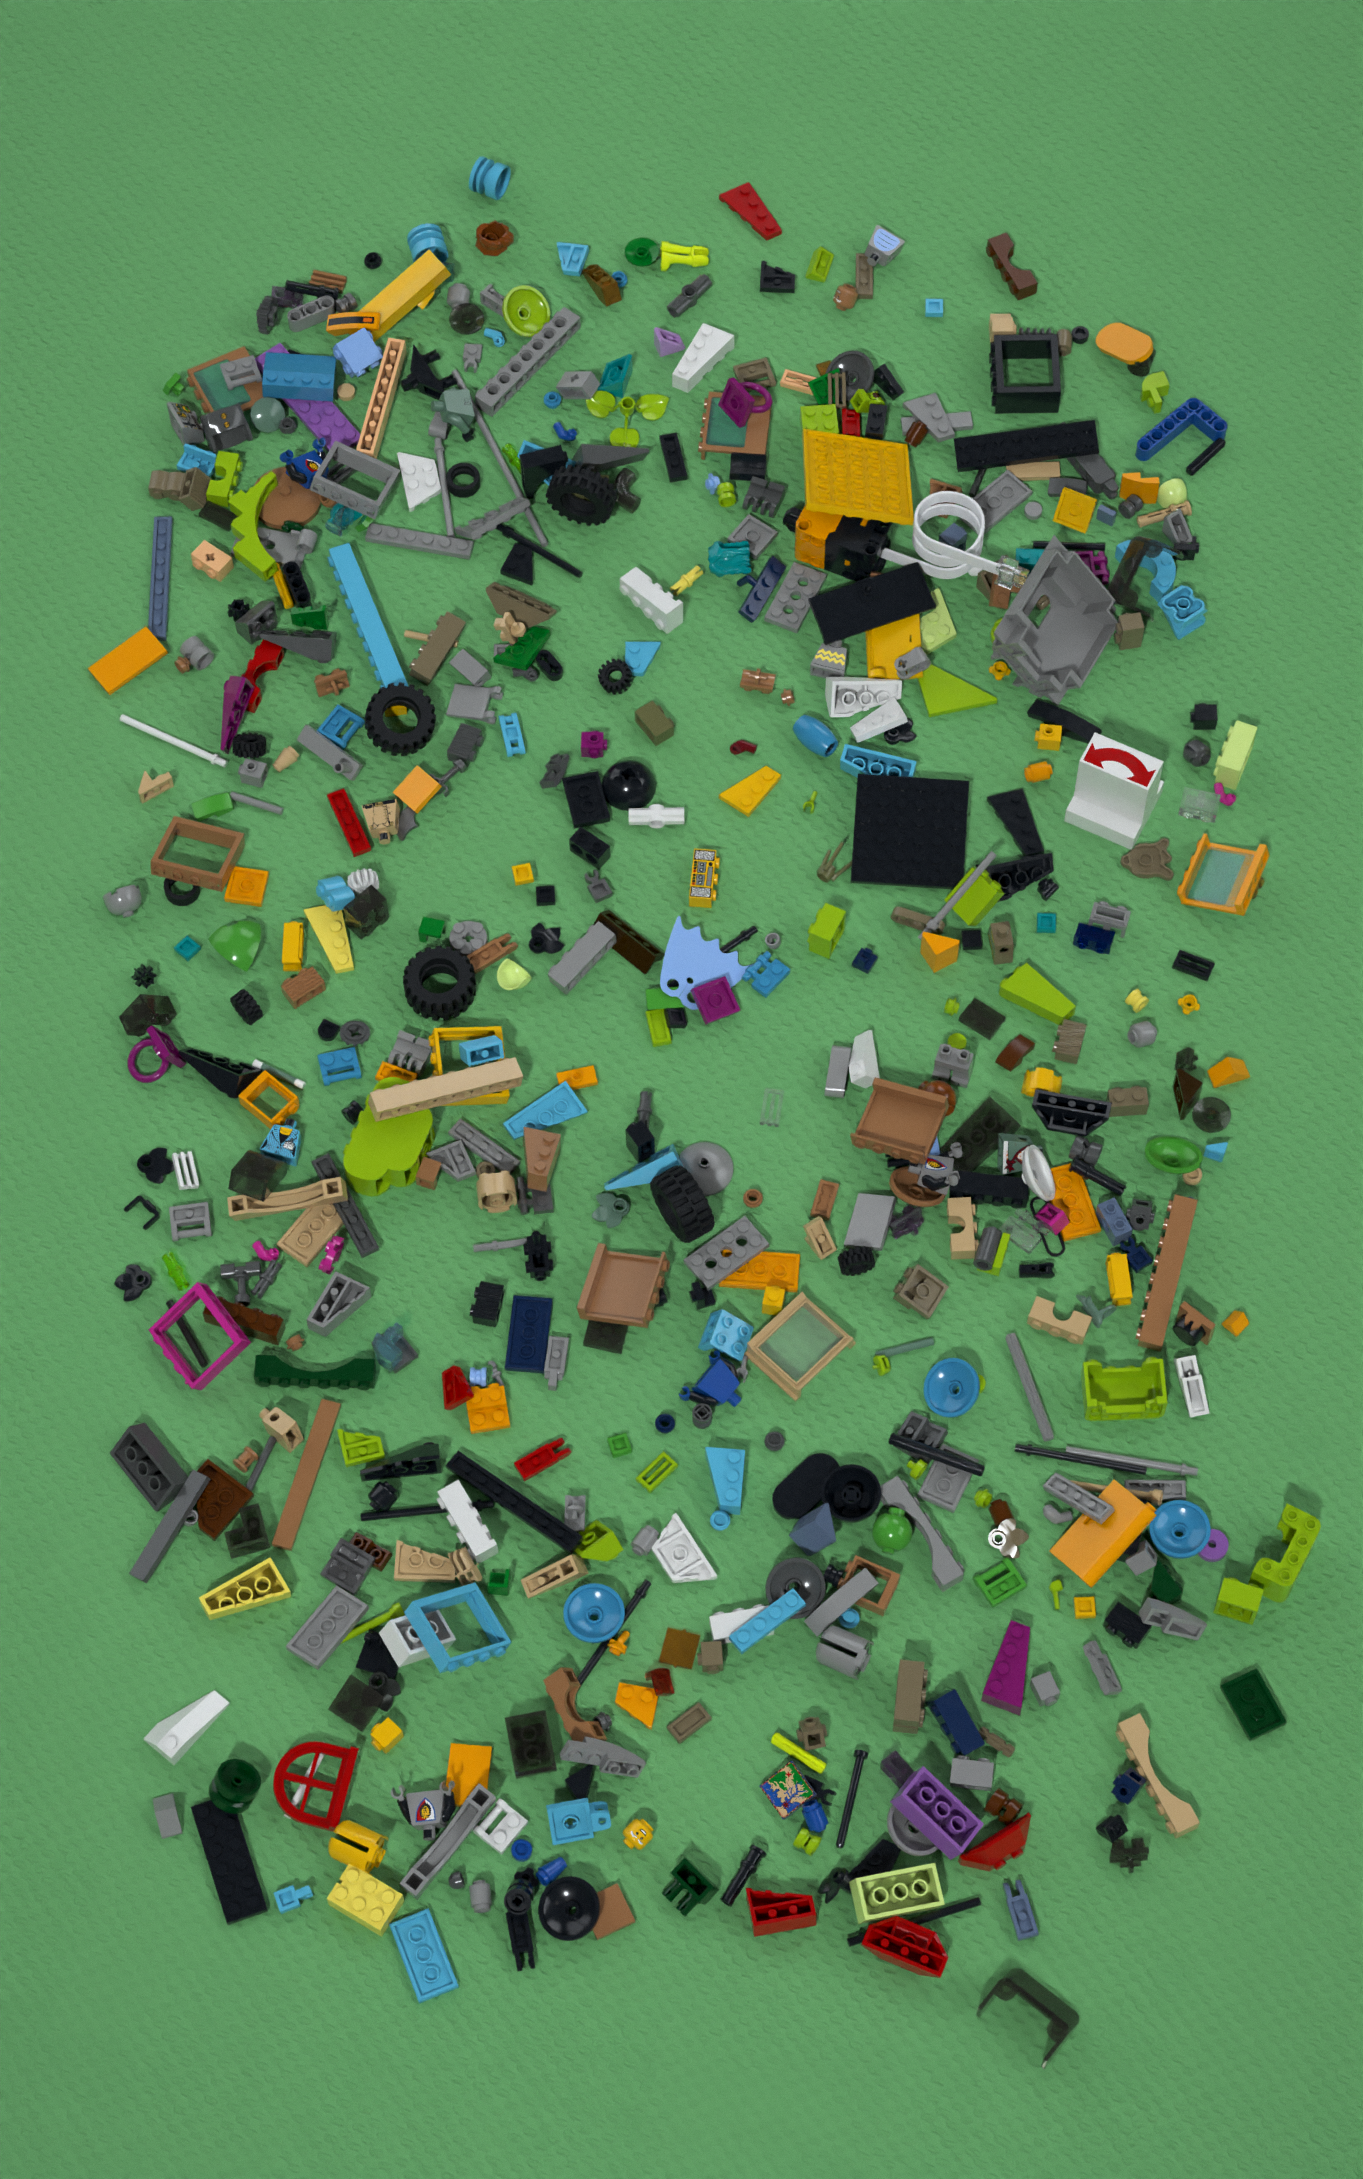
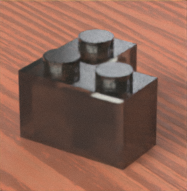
[119,994,177,1037]
[224,1503,270,1559]

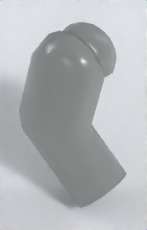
[1043,1505,1073,1524]

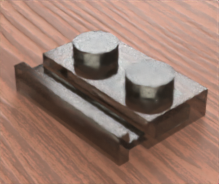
[959,998,1006,1040]

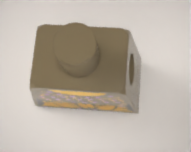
[988,921,1014,965]

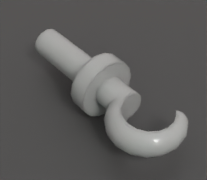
[488,1360,505,1387]

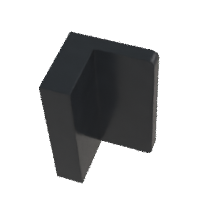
[729,452,766,481]

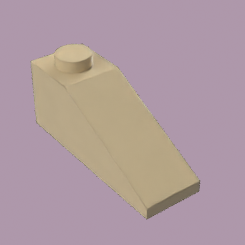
[521,1554,589,1599]

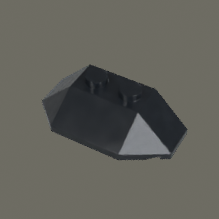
[1032,1089,1112,1137]

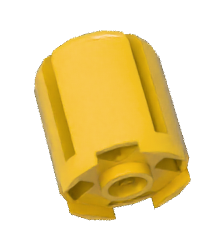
[328,1820,389,1876]

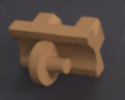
[314,668,350,697]
[740,668,776,694]

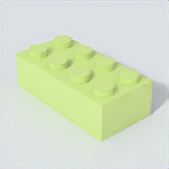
[849,1863,945,1924]

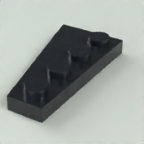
[987,789,1044,856]

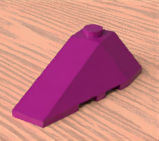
[221,676,255,754]

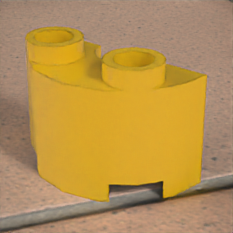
[1021,1067,1063,1097]

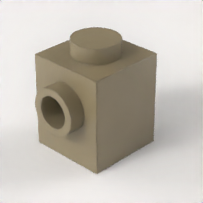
[697,1641,723,1674]

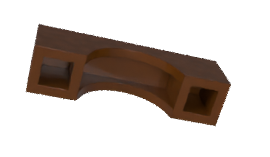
[986,233,1038,300]

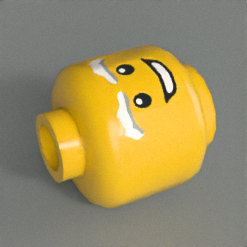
[622,1818,653,1850]

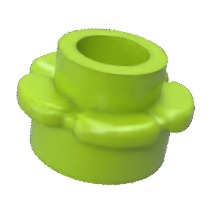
[944,998,959,1016]
[974,1489,992,1508]

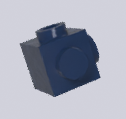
[1111,1767,1147,1805]

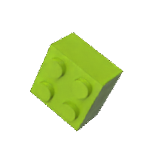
[800,404,839,434]
[807,903,846,959]
[1213,1577,1264,1625]

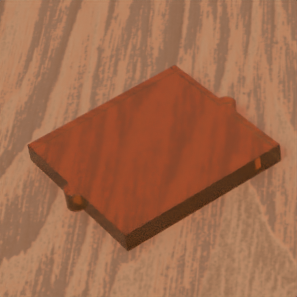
[659,1628,700,1670]

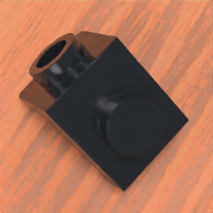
[1172,536,1199,561]
[689,1281,716,1310]
[1096,1815,1128,1843]

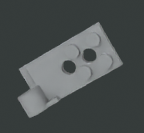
[231,527,318,569]

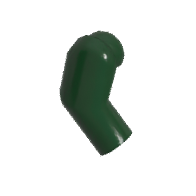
[281,520,306,533]

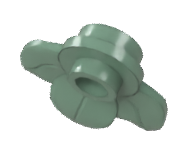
[592,1193,629,1228]

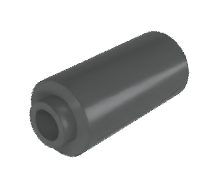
[973,1226,1002,1271]

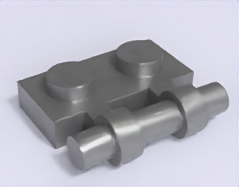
[515,1177,553,1215]

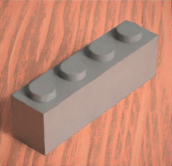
[548,921,617,995]

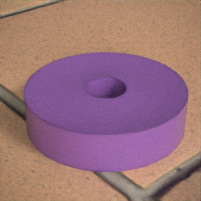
[1198,1529,1229,1562]

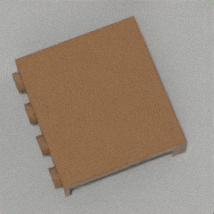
[850,1077,949,1165]
[577,1243,670,1328]

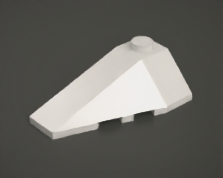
[825,677,902,717]
[143,1690,230,1765]

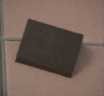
[1172,1069,1203,1120]

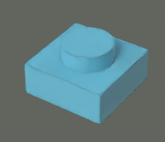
[925,299,943,317]

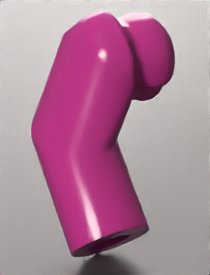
[1214,783,1236,806]
[252,1241,279,1261]

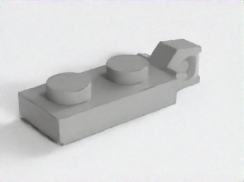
[544,1336,569,1391]
[1083,1641,1122,1695]

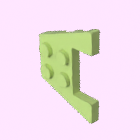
[910,588,957,655]

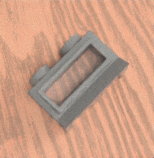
[1088,901,1131,938]

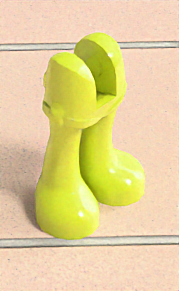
[660,241,709,271]

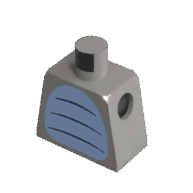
[864,225,905,266]

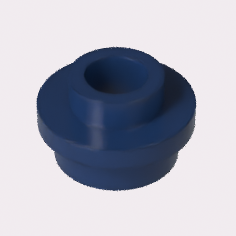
[655,1414,675,1433]

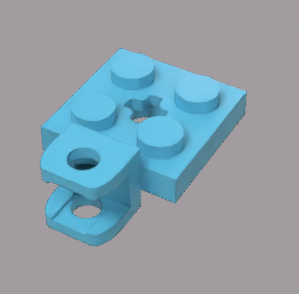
[546,1798,611,1845]

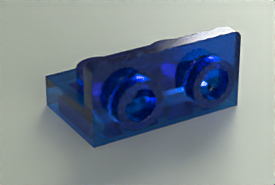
[1073,923,1115,954]

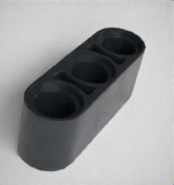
[283,561,312,608]

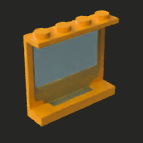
[1177,833,1270,916]

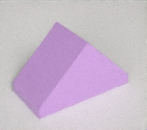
[654,327,685,357]

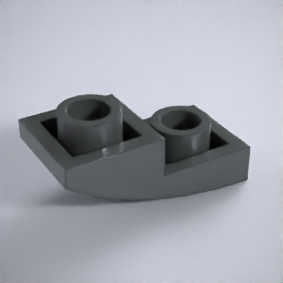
[1048,478,1088,497]
[539,754,569,789]

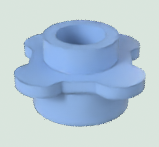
[705,473,720,495]

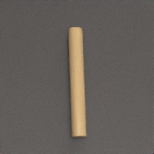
[404,630,458,648]

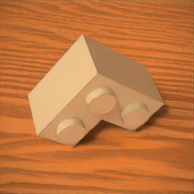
[989,314,1016,342]

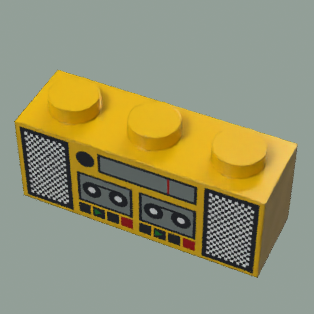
[689,848,720,908]

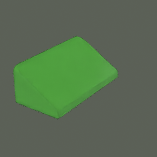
[645,987,685,1010]

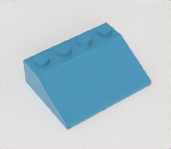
[262,352,336,402]

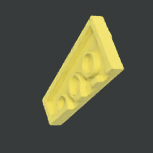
[303,905,354,974]

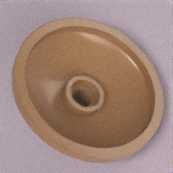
[889,1167,946,1207]

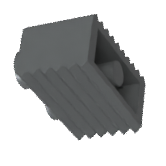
[447,723,484,767]

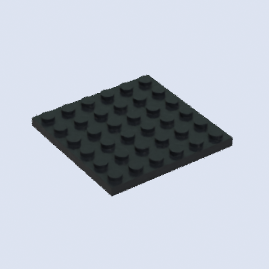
[851,774,969,890]

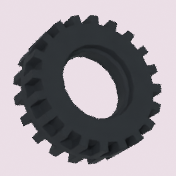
[546,465,617,526]

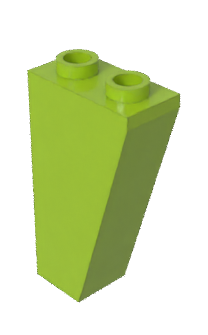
[999,962,1076,1025]

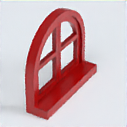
[273,1741,359,1832]

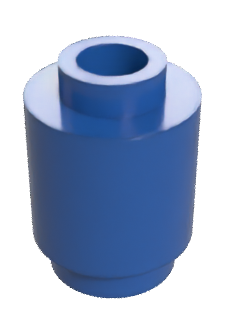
[802,1799,829,1833]

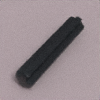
[1186,438,1226,476]

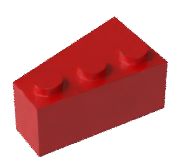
[746,1888,816,1937]

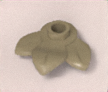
[988,1518,1029,1558]

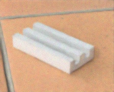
[172,1151,199,1190]

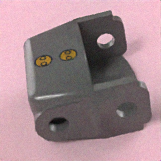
[200,403,253,453]

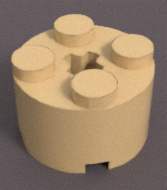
[476,1170,517,1213]

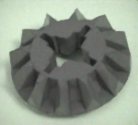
[340,1021,370,1047]

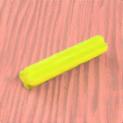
[771,1732,827,1774]

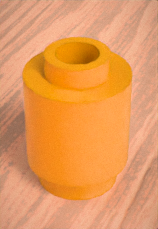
[1024,761,1053,783]

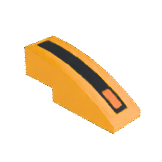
[326,312,381,336]

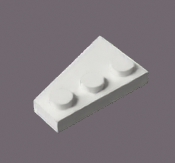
[850,697,908,743]

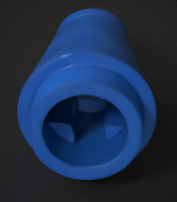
[536,1857,567,1886]

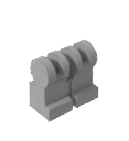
[388,1030,433,1076]

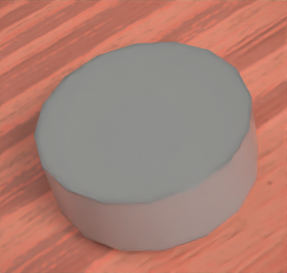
[1024,502,1042,520]

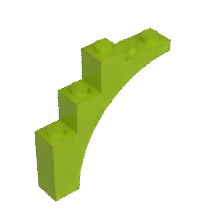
[228,471,278,582]

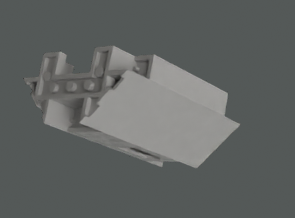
[991,535,1118,706]

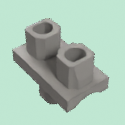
[564,1495,586,1532]

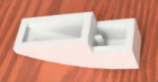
[1173,1355,1209,1417]

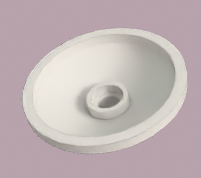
[1022,1145,1055,1201]

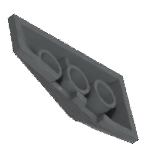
[572,444,649,472]

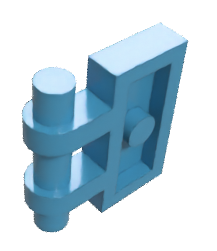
[742,951,790,998]

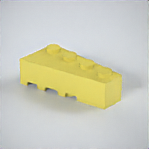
[199,1557,291,1620]

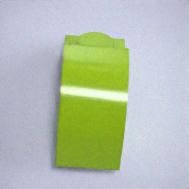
[1140,371,1169,414]

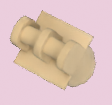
[448,1547,482,1586]

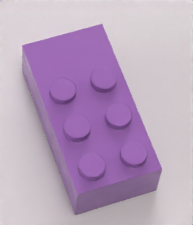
[890,1766,984,1860]

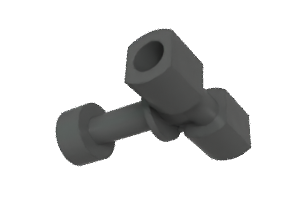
[220,1261,261,1307]

